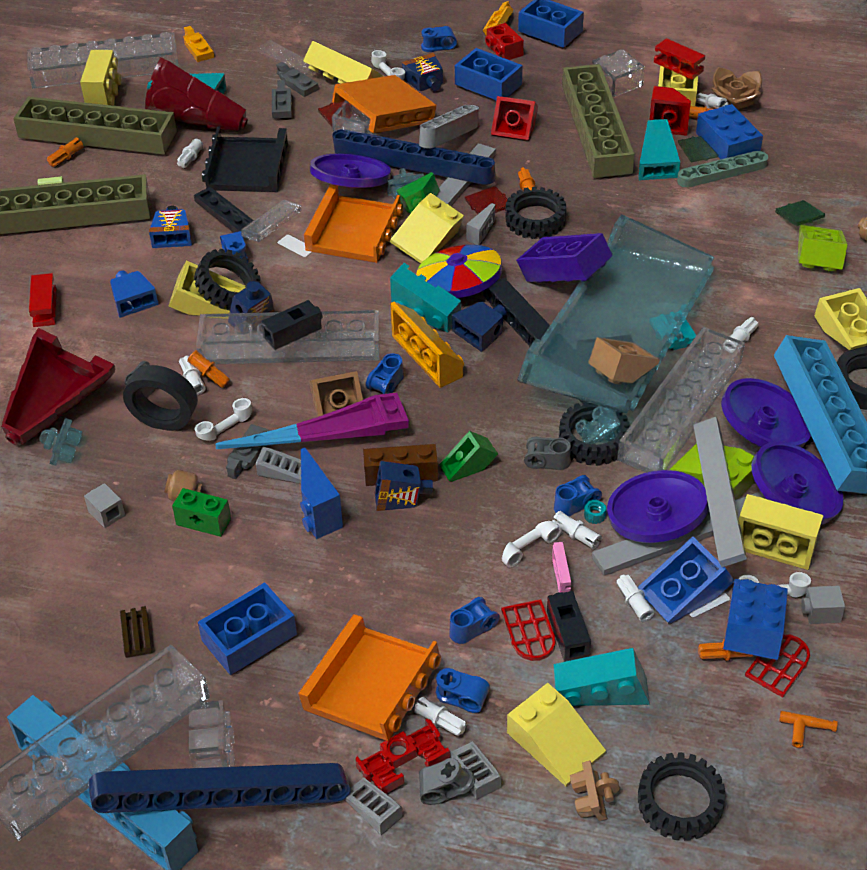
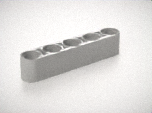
[419,105,479,148]

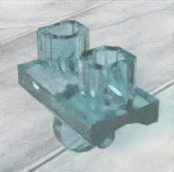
[387,168,424,201]
[575,405,620,444]
[40,418,83,466]

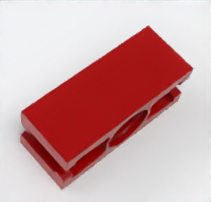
[654,38,705,80]
[29,273,57,327]

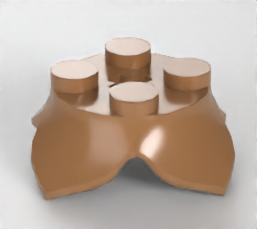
[711,67,762,110]

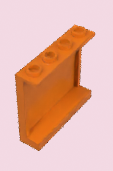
[332,75,437,134]
[304,184,403,263]
[298,614,441,741]

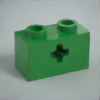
[172,488,231,537]

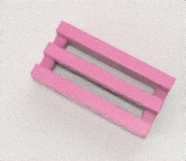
[552,542,571,593]

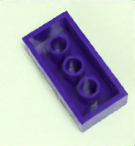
[516,233,613,283]

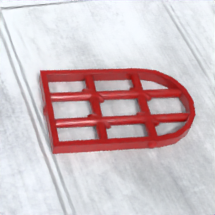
[501,599,555,661]
[745,634,810,698]

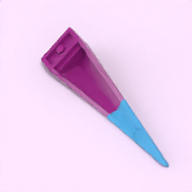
[216,393,409,449]

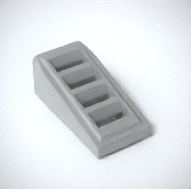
[466,203,495,245]
[256,447,301,483]
[450,741,501,800]
[344,778,402,835]

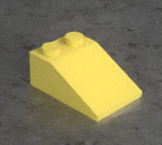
[390,193,464,263]
[169,260,246,318]
[814,288,867,350]
[507,683,606,787]

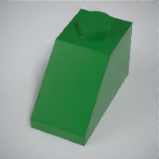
[396,172,440,214]
[439,431,498,482]

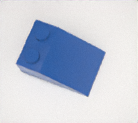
[300,448,343,539]
[637,537,734,624]

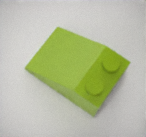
[798,224,848,271]
[670,443,755,500]

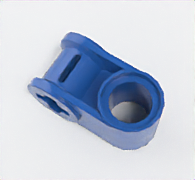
[421,26,457,52]
[220,231,248,263]
[366,353,404,394]
[554,475,602,516]
[449,597,500,644]
[436,668,490,713]

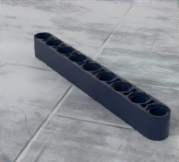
[332,129,496,185]
[88,763,351,813]

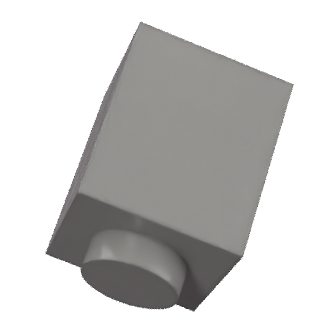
[84,483,125,528]
[801,586,845,624]

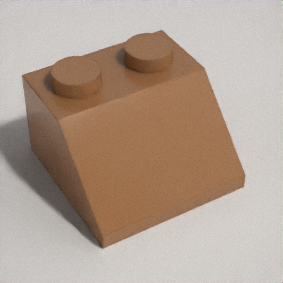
[588,337,660,385]
[309,371,363,417]

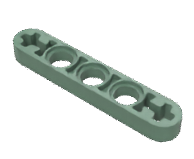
[677,151,768,187]

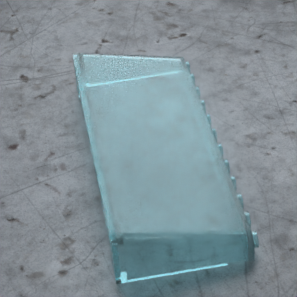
[517,214,715,414]

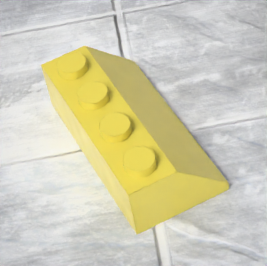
[303,41,384,83]

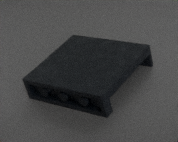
[202,127,288,192]

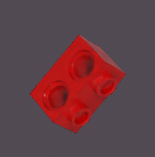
[485,23,524,60]

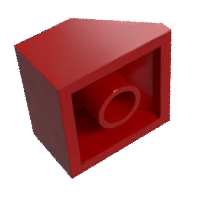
[649,86,691,136]
[491,96,538,141]

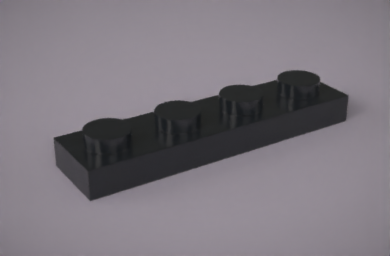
[194,187,259,239]

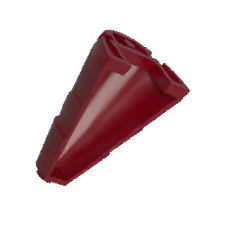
[145,57,248,131]
[1,328,115,445]

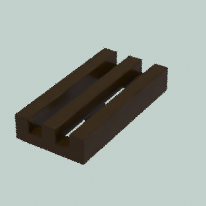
[120,606,152,658]

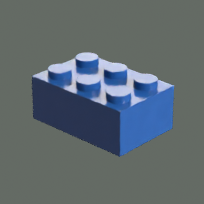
[518,0,584,48]
[455,48,523,101]
[696,104,763,160]
[723,579,788,660]
[198,582,297,675]

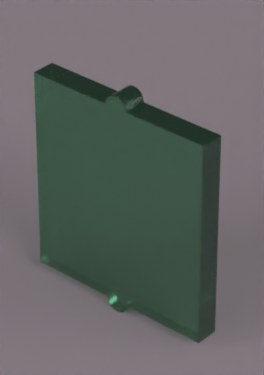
[678,136,719,163]
[775,200,825,226]

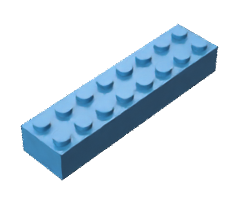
[774,335,867,494]
[7,695,198,870]

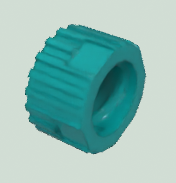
[584,500,607,524]

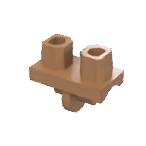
[570,760,620,821]

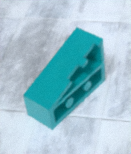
[390,263,461,333]
[554,648,650,706]

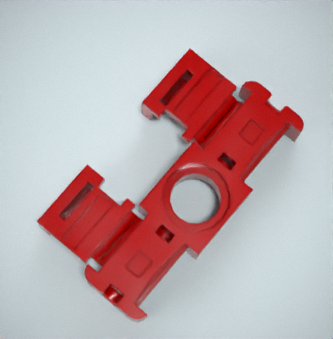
[355,719,450,794]

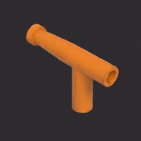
[779,711,838,748]

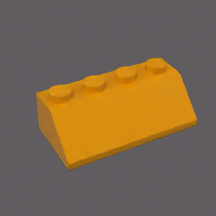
[390,302,464,388]

